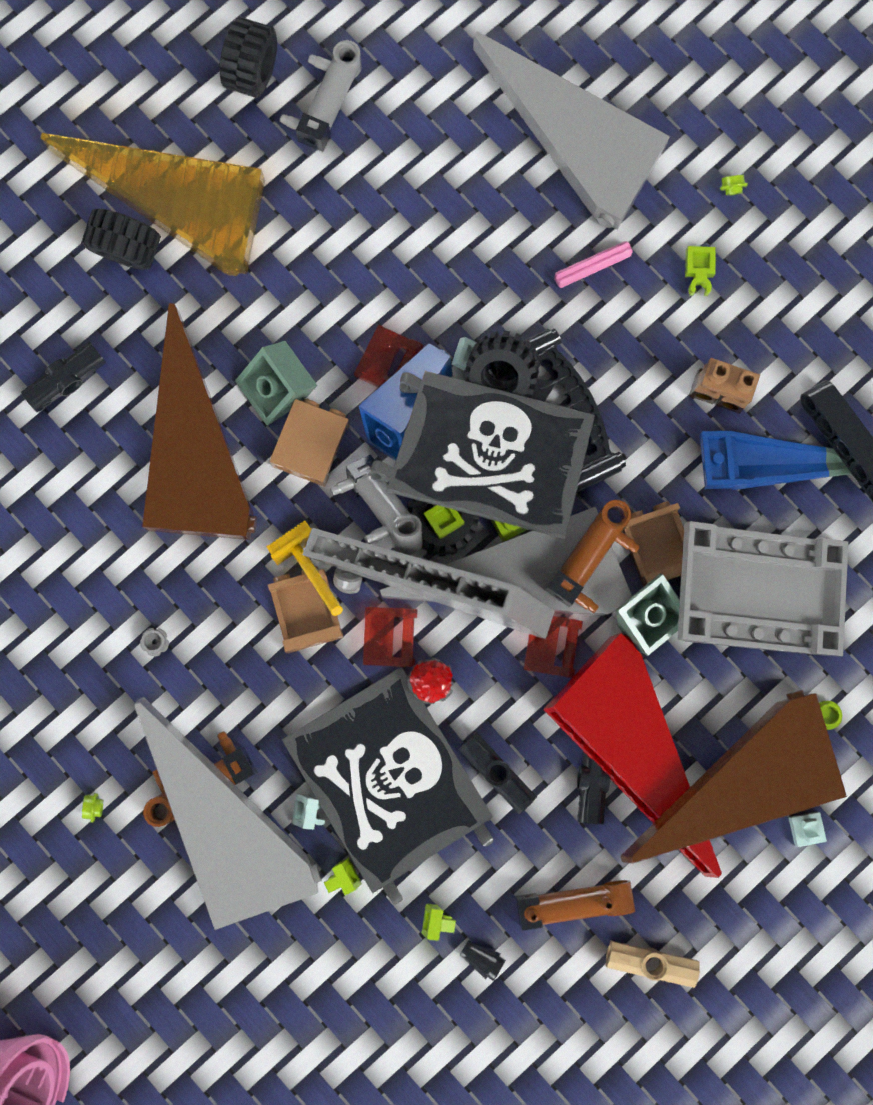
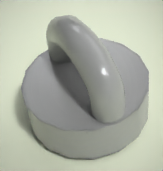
[333,568,363,594]

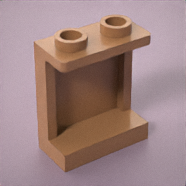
[269,398,350,487]
[622,501,684,587]
[268,566,344,653]

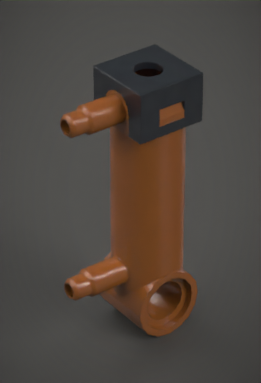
[545,500,640,613]
[143,731,258,827]
[516,880,635,931]

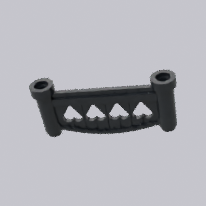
[488,329,626,493]

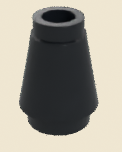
[460,940,506,981]

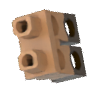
[689,358,760,414]

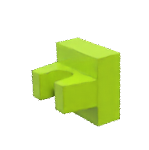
[424,505,464,540]
[324,857,362,896]
[421,903,456,941]

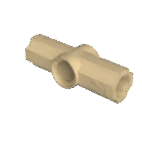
[605,940,700,988]

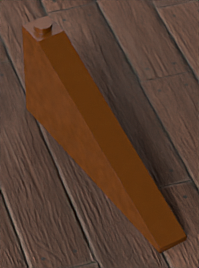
[142,303,257,540]
[620,690,847,864]

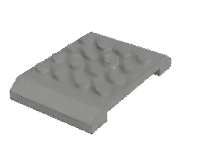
[677,521,848,656]

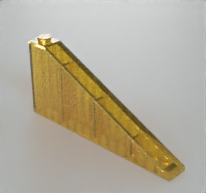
[41,133,265,276]

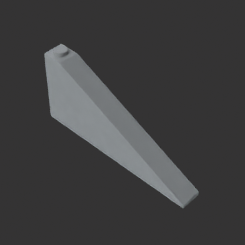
[473,31,670,230]
[380,507,632,618]
[302,528,555,639]
[134,697,322,930]

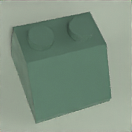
[235,341,318,425]
[616,573,680,656]

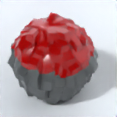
[407,658,453,704]

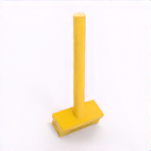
[266,521,343,616]

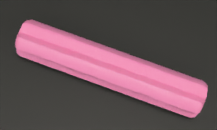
[554,241,632,288]

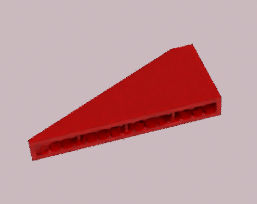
[543,633,722,878]

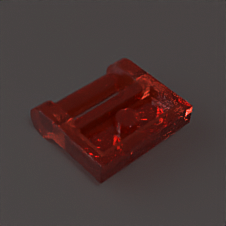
[354,325,424,388]
[363,607,418,667]
[523,616,583,678]

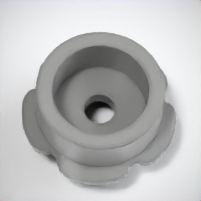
[140,628,169,656]

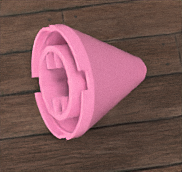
[0,1034,70,1105]

